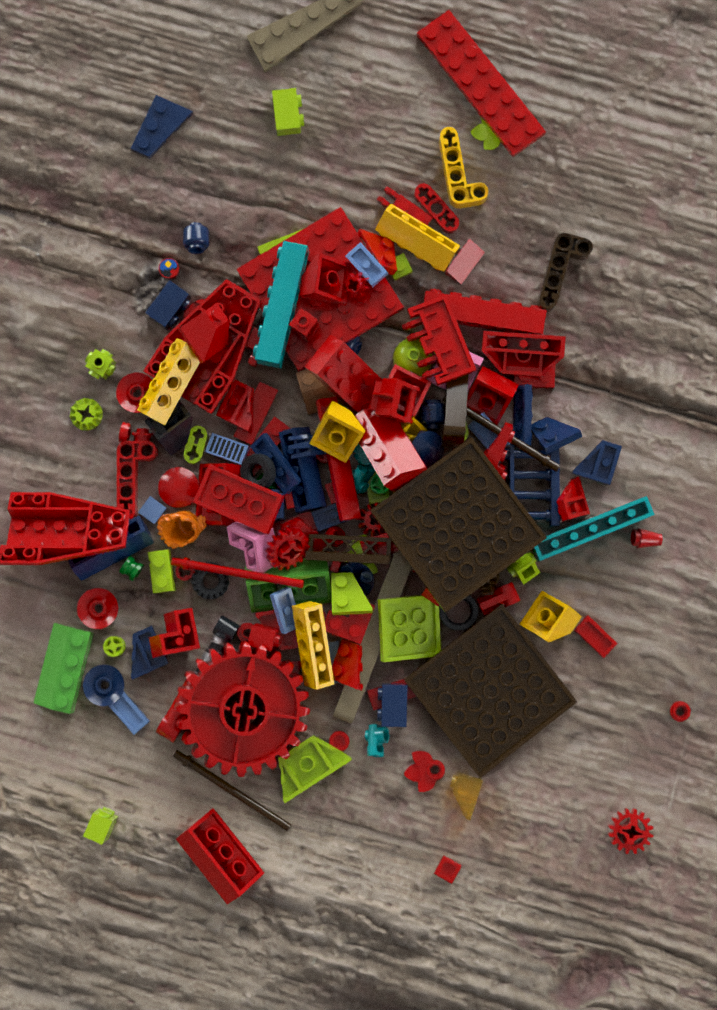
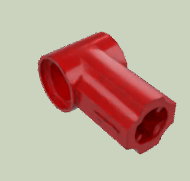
[476,582,521,615]

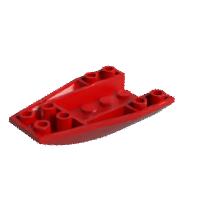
[143,279,261,414]
[0,492,131,565]

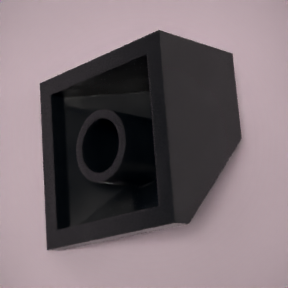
[145,400,193,456]

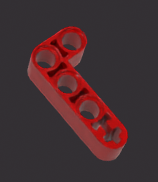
[117,441,158,520]

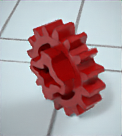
[265,527,310,570]
[607,808,654,854]

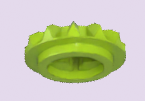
[70,398,103,431]

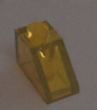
[450,771,483,820]

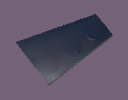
[130,95,193,159]

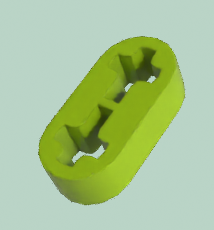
[183,426,208,465]

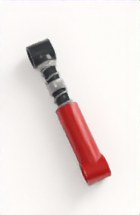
[155,615,240,743]

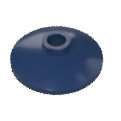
[83,665,125,706]

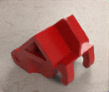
[368,378,420,425]

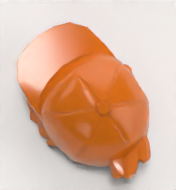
[157,511,207,549]

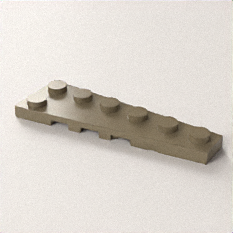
[247,0,363,73]

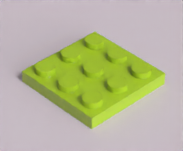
[378,595,441,662]

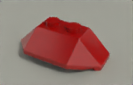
[482,331,566,377]

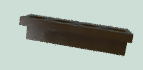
[305,534,392,564]

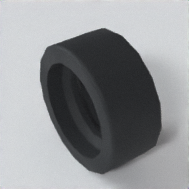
[439,595,478,630]

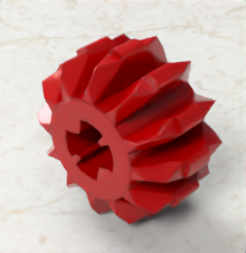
[357,503,383,537]

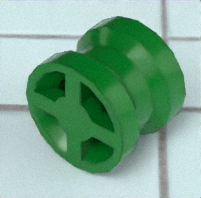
[370,474,389,495]
[119,556,144,582]

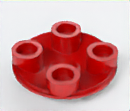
[158,467,199,508]

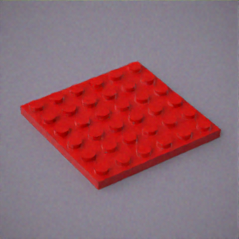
[236,207,404,372]

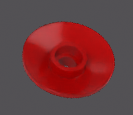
[116,372,152,413]
[77,588,119,629]

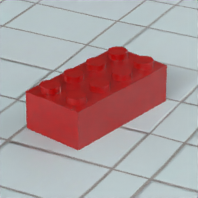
[305,334,382,414]

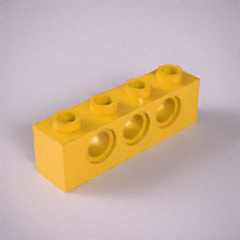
[137,338,200,425]
[292,601,334,690]

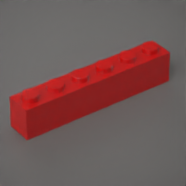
[424,289,547,335]

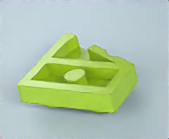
[331,572,373,615]

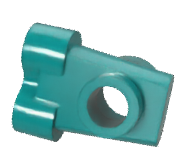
[354,442,371,465]
[352,464,375,494]
[365,724,390,757]

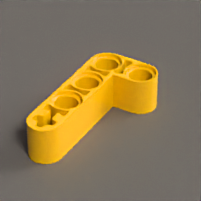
[439,127,488,209]

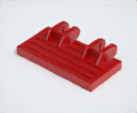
[402,295,476,386]

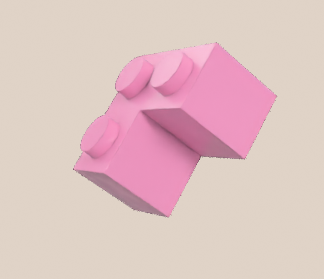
[227,521,278,573]

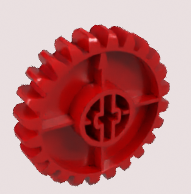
[174,641,310,777]

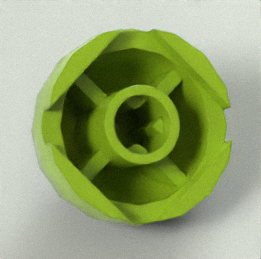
[392,339,433,376]

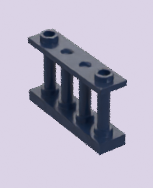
[505,444,560,527]

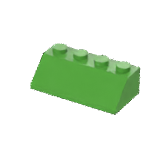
[245,558,332,613]
[33,623,94,714]

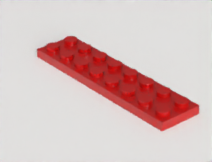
[417,10,546,157]

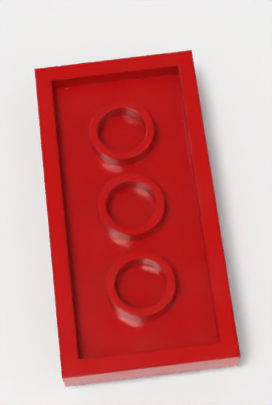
[193,464,285,535]

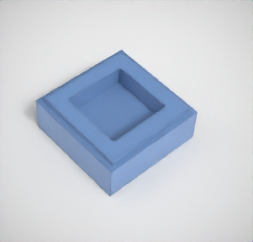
[138,496,167,524]

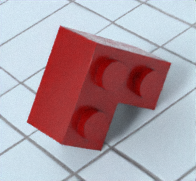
[324,604,375,645]
[149,608,200,658]

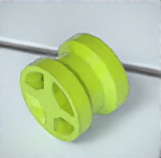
[103,636,126,657]

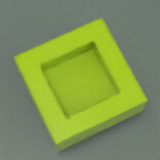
[392,253,413,281]

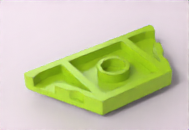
[278,735,352,803]

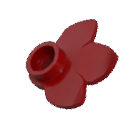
[404,751,445,792]

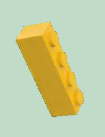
[375,204,460,272]

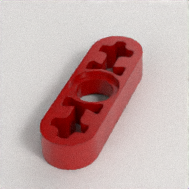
[414,183,459,234]

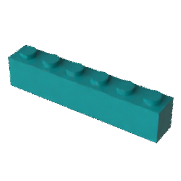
[253,241,310,369]
[532,496,655,562]

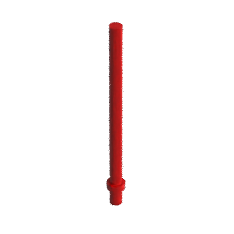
[171,557,304,588]

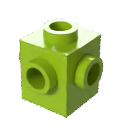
[85,349,116,380]
[506,551,540,585]

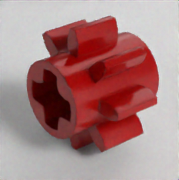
[343,272,370,298]

